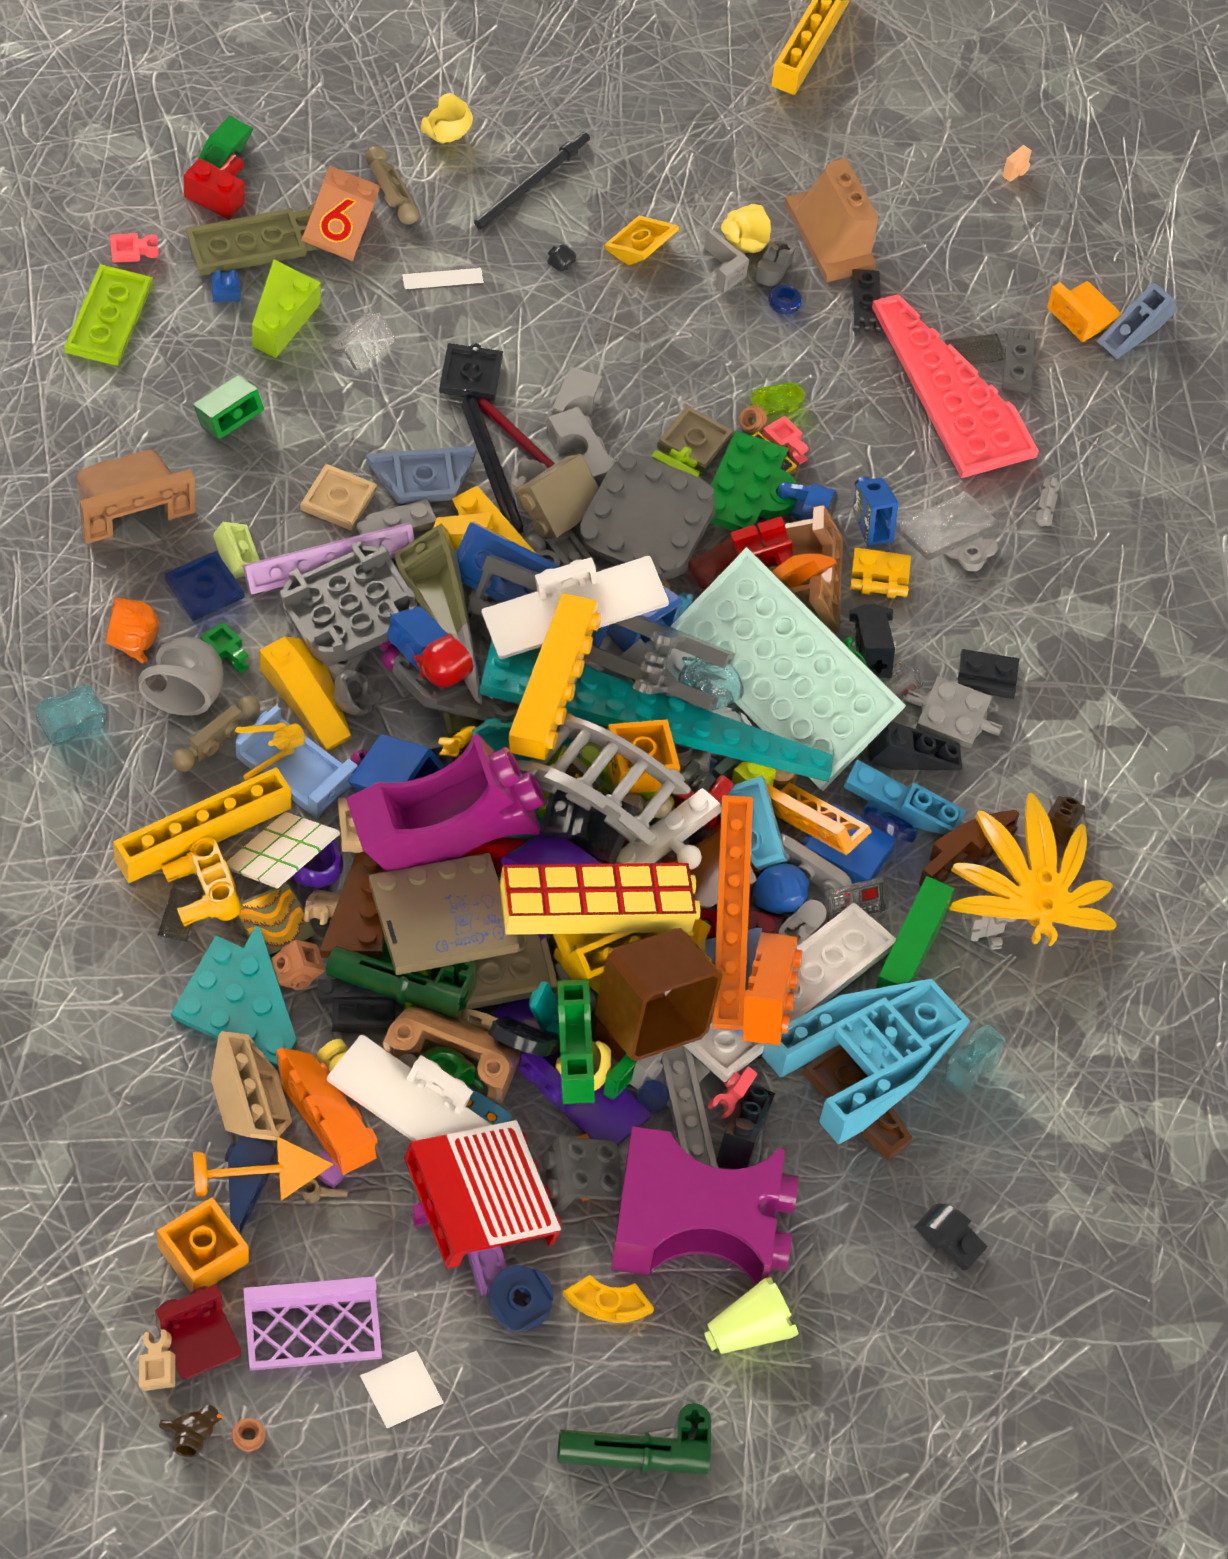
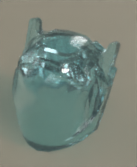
[678,657,744,711]

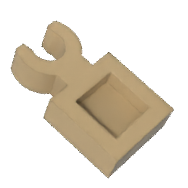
[304,889,341,925]
[139,1329,175,1391]

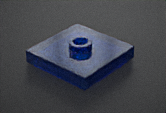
[165,551,245,621]

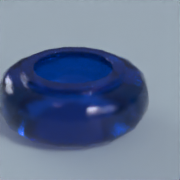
[768,285,802,315]

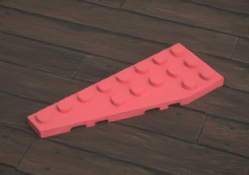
[872,294,1039,478]

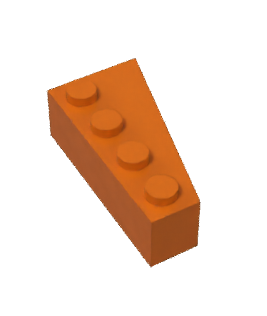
[742,932,803,1046]

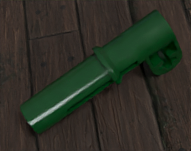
[326,946,476,1019]
[557,1403,711,1475]

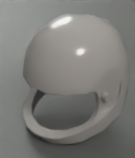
[138,636,224,716]

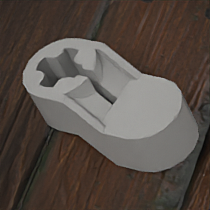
[779,900,828,946]

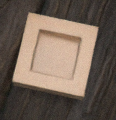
[1002,145,1032,182]

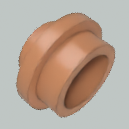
[739,405,767,434]
[232,1418,266,1452]

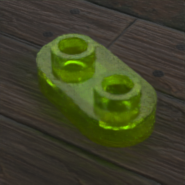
[750,383,805,416]

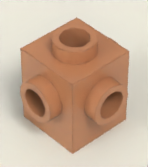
[270,939,326,990]

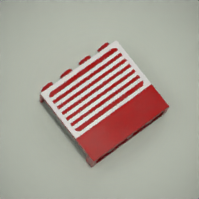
[404,1120,561,1269]

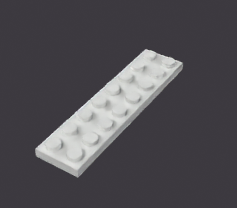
[683,903,896,1083]

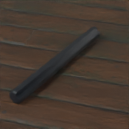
[462,397,524,534]

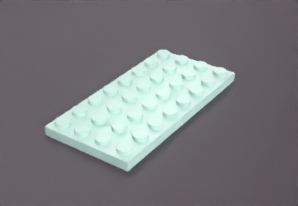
[670,547,906,791]

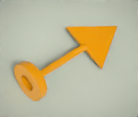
[193,1136,334,1201]

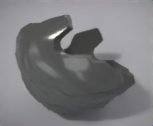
[333,669,382,716]

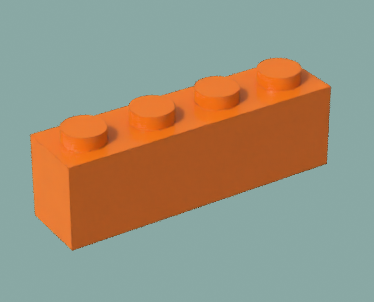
[276,1047,378,1175]

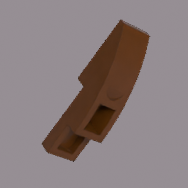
[918,810,1020,886]

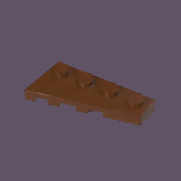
[802,1045,912,1160]

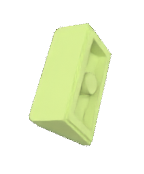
[213,522,260,579]

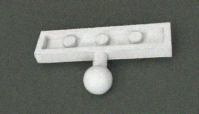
[608,788,722,869]

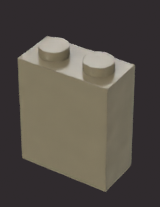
[516,454,599,539]

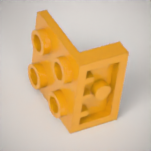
[1047,281,1122,343]

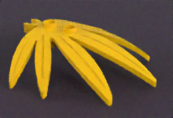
[949,793,1116,946]

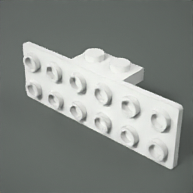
[482,556,669,659]
[327,1035,492,1141]

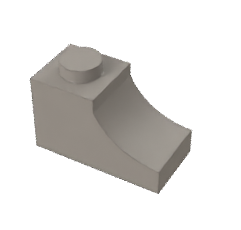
[552,367,605,415]

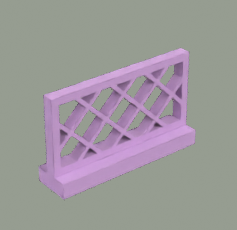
[243,1277,382,1371]

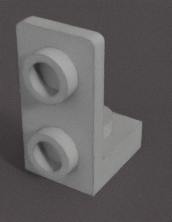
[704,229,749,293]

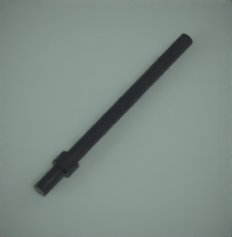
[474,132,590,229]

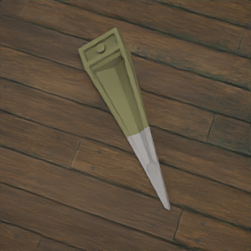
[394,523,482,705]

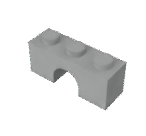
[546,407,615,487]

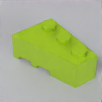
[252,259,321,358]

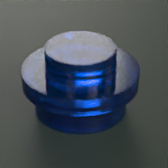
[637,1080,669,1112]

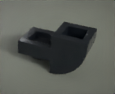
[914,1203,988,1271]

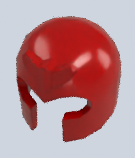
[413,633,474,688]

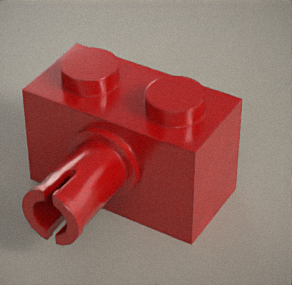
[183,155,245,220]

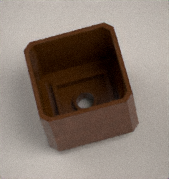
[594,928,723,1061]

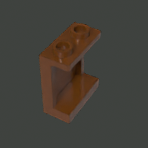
[661,823,757,910]

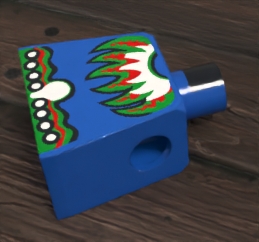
[853,476,899,547]

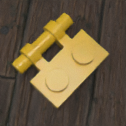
[850,548,911,598]

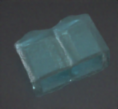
[36,686,107,746]
[943,1025,1006,1095]

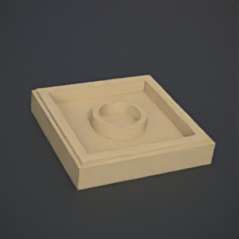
[300,464,377,531]

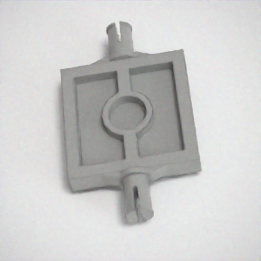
[905,676,1003,749]

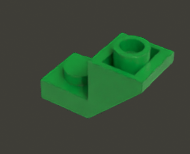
[198,116,254,169]

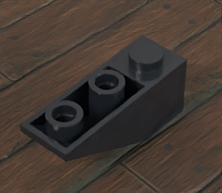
[868,721,962,771]
[716,1085,775,1169]

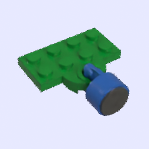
[710,430,838,531]

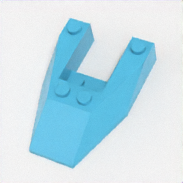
[762,978,970,1144]

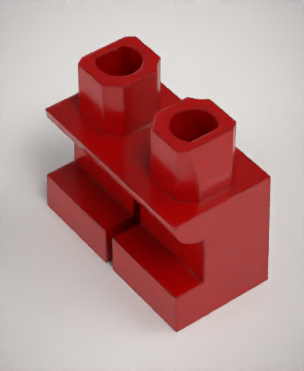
[730,516,793,568]

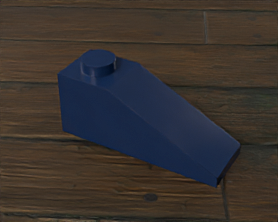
[225,1135,277,1235]

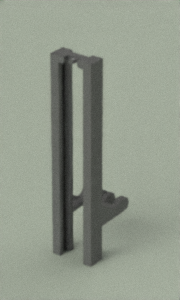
[468,555,736,710]

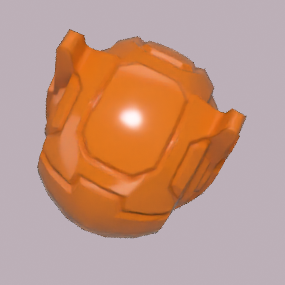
[106,597,159,663]

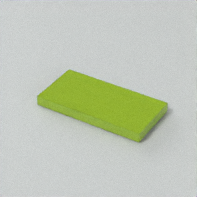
[64,264,153,366]

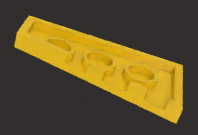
[452,486,535,553]

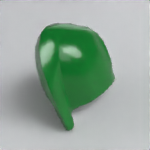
[423,1046,484,1089]

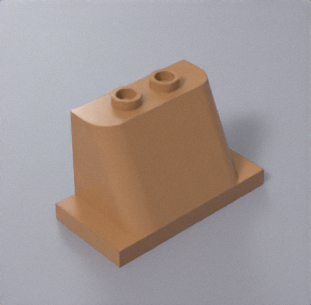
[784,158,879,283]
[76,450,196,544]
[768,505,843,632]

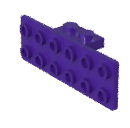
[491,998,651,1146]

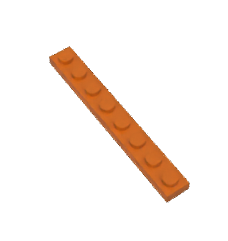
[712,795,753,1030]

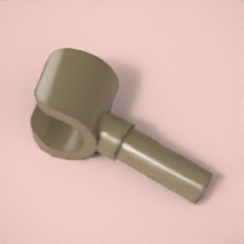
[302,1179,348,1204]

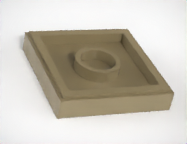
[657,405,735,473]

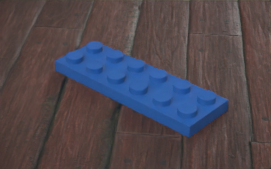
[457,522,610,648]

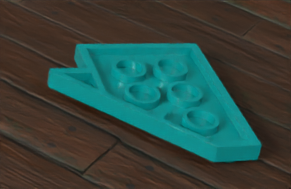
[171,926,297,1069]

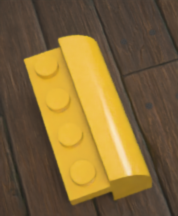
[553,930,694,980]

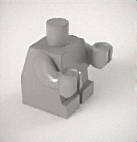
[961,913,1016,950]

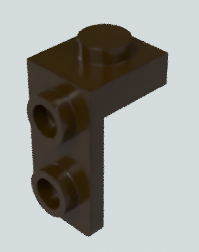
[1048,796,1086,858]

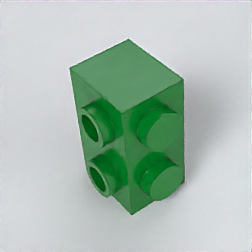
[193,375,265,439]

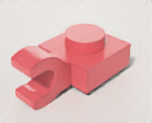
[763,416,809,465]
[708,1066,758,1120]

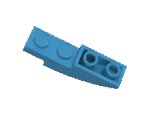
[843,759,966,835]

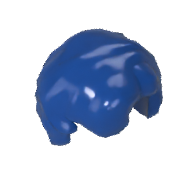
[753,863,809,913]

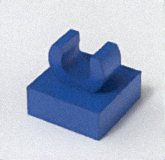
[211,270,241,302]

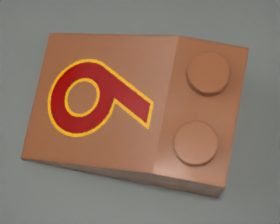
[301,165,380,261]

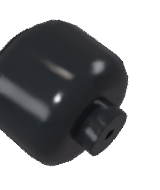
[547,244,576,271]

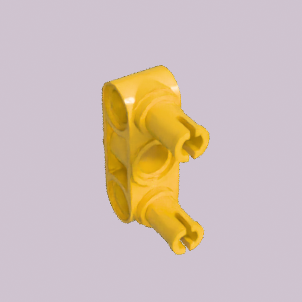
[161,837,242,927]

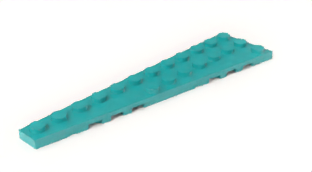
[479,639,833,782]

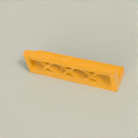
[766,782,871,855]

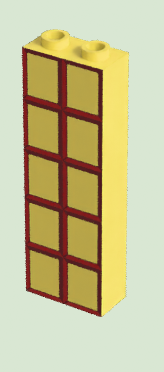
[500,863,700,935]

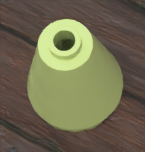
[704,1276,799,1354]

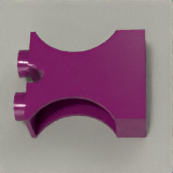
[346,734,546,872]
[611,1126,799,1286]

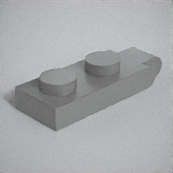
[356,499,436,535]

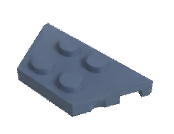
[366,446,476,504]

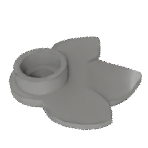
[940,527,998,571]

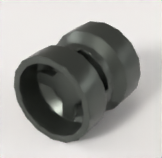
[680,759,716,793]

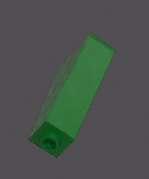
[875,876,955,989]

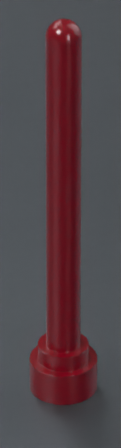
[478,398,555,469]

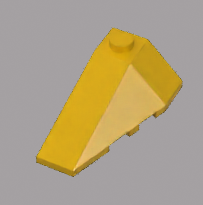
[259,636,351,752]

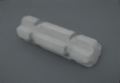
[1035,477,1060,527]

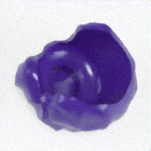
[291,839,343,888]

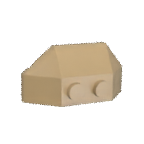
[211,1031,292,1141]

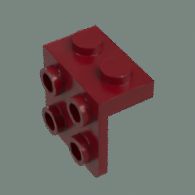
[155,1284,241,1380]

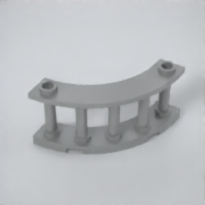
[517,713,691,846]

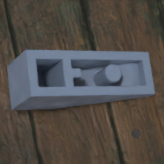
[1097,282,1178,360]

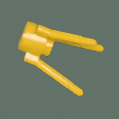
[235,722,305,780]

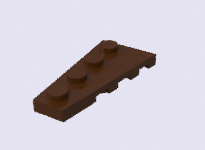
[320,851,387,958]

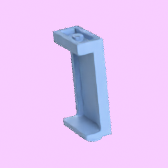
[236,705,358,819]

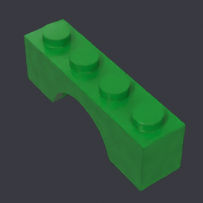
[557,979,595,1104]

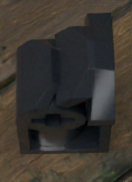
[849,604,895,678]

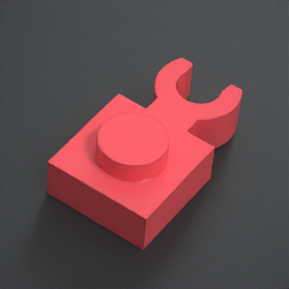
[110,233,159,263]

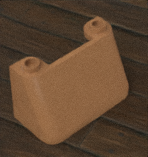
[383,1004,521,1104]

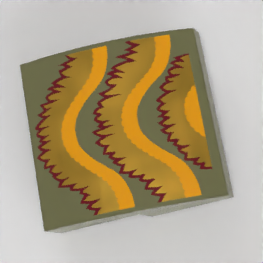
[236,883,316,956]

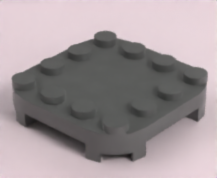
[580,453,716,581]
[280,541,417,666]

